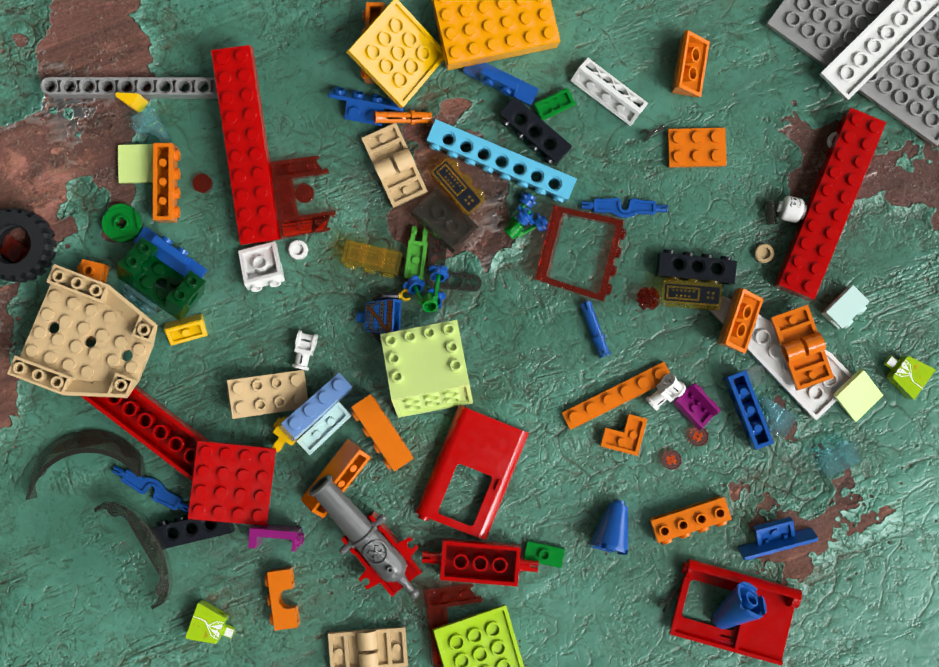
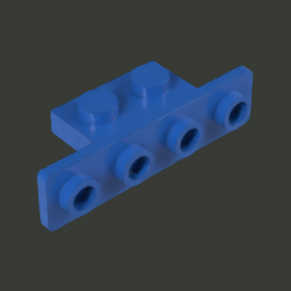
[463,63,538,106]
[328,87,405,126]
[135,227,207,278]
[738,516,818,560]

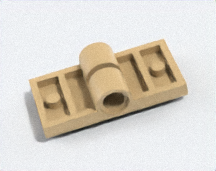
[362,123,428,208]
[226,370,308,419]
[328,626,408,667]

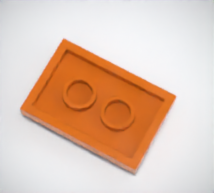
[667,128,726,168]

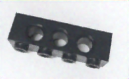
[499,96,572,166]
[655,250,737,285]
[151,515,235,551]

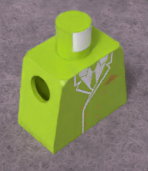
[884,355,936,400]
[185,600,236,644]

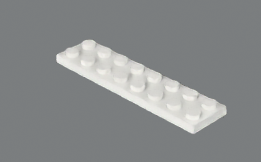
[819,0,939,101]

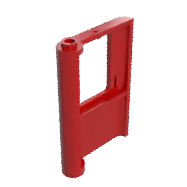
[416,405,529,540]

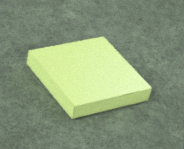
[118,144,153,184]
[833,368,883,422]

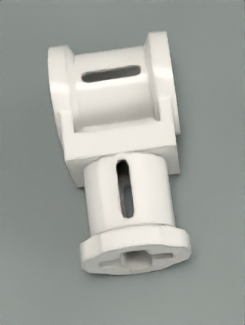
[292,330,318,371]
[646,373,686,411]

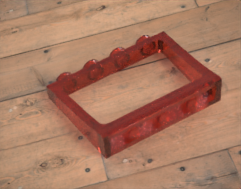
[535,205,626,303]

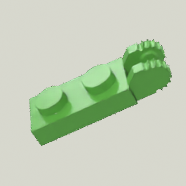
[404,226,428,280]

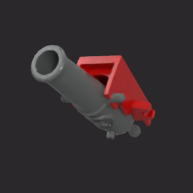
[308,474,423,599]

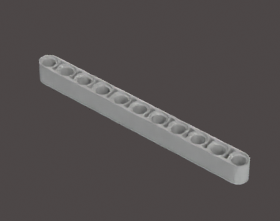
[40,77,218,99]

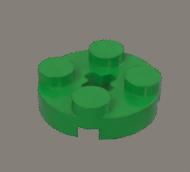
[102,204,142,243]

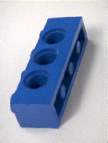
[723,370,774,450]

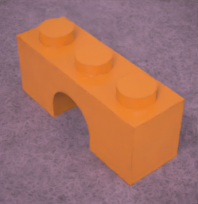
[265,566,300,631]

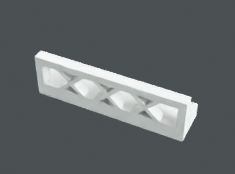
[570,58,648,126]

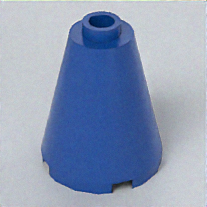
[590,500,628,555]
[712,582,767,629]

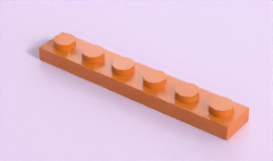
[561,362,670,430]

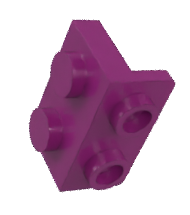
[673,383,721,430]

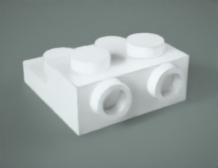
[238,241,285,292]

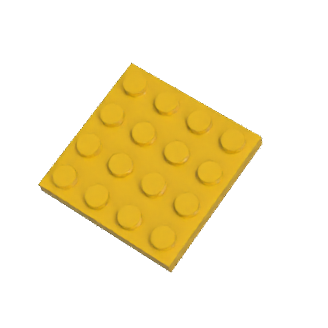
[346,0,444,108]

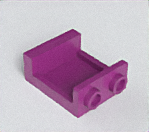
[248,525,305,552]

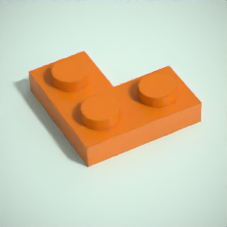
[600,414,647,456]

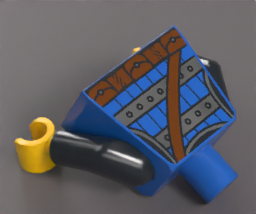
[356,289,411,343]

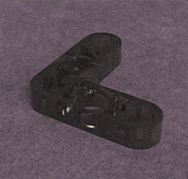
[426,233,482,292]

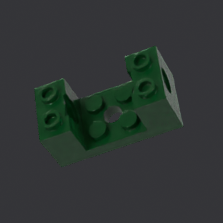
[117,237,206,321]

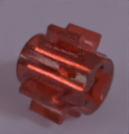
[636,286,661,310]

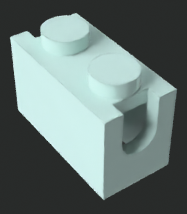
[821,285,870,329]

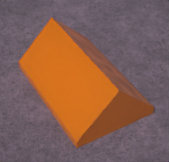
[672,30,710,97]
[717,288,763,354]

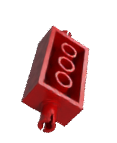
[422,538,539,587]

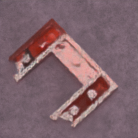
[270,156,336,239]
[423,583,483,667]

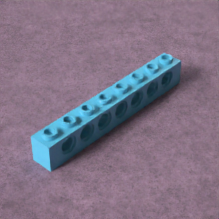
[427,119,577,203]

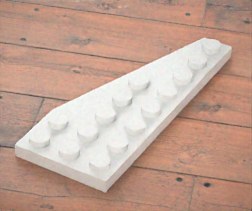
[709,296,853,420]

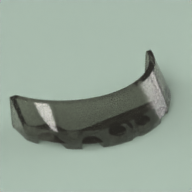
[26,429,146,500]
[94,500,173,610]

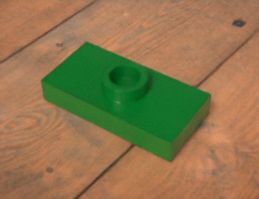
[533,87,576,121]
[523,540,565,568]

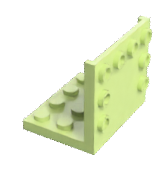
[380,320,473,418]

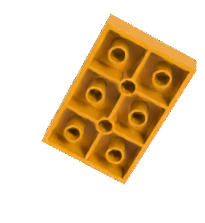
[430,0,561,71]

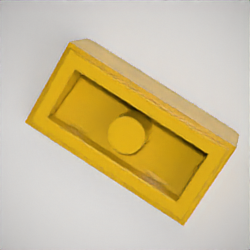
[115,92,148,114]
[164,314,208,346]

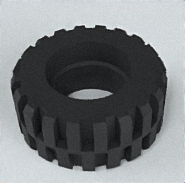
[0,207,57,283]

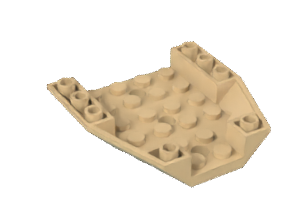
[7,264,158,398]

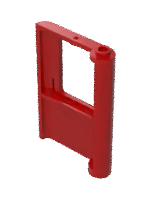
[669,559,802,666]

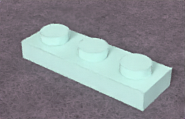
[297,402,352,455]

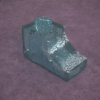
[131,106,174,144]
[758,396,798,437]

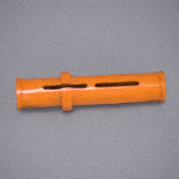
[373,110,432,125]

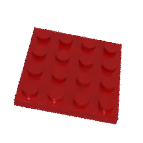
[188,440,276,526]

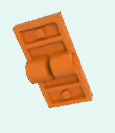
[770,305,834,391]

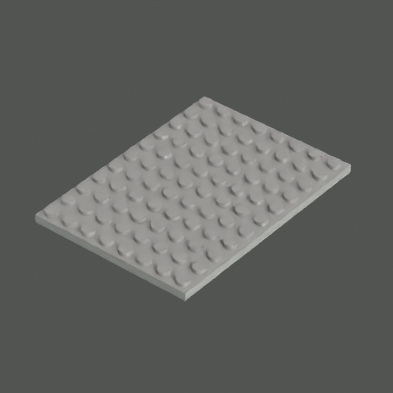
[766,0,939,147]

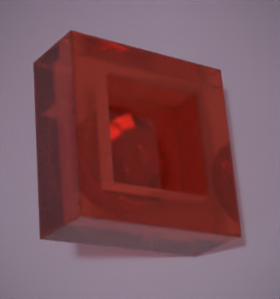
[0,236,29,263]

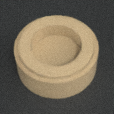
[754,244,774,263]

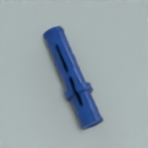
[580,301,611,359]

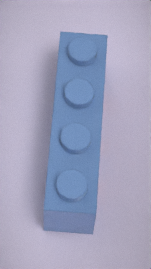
[280,373,352,442]

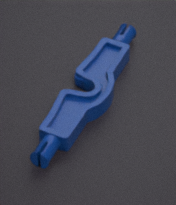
[581,198,668,218]
[112,465,189,514]

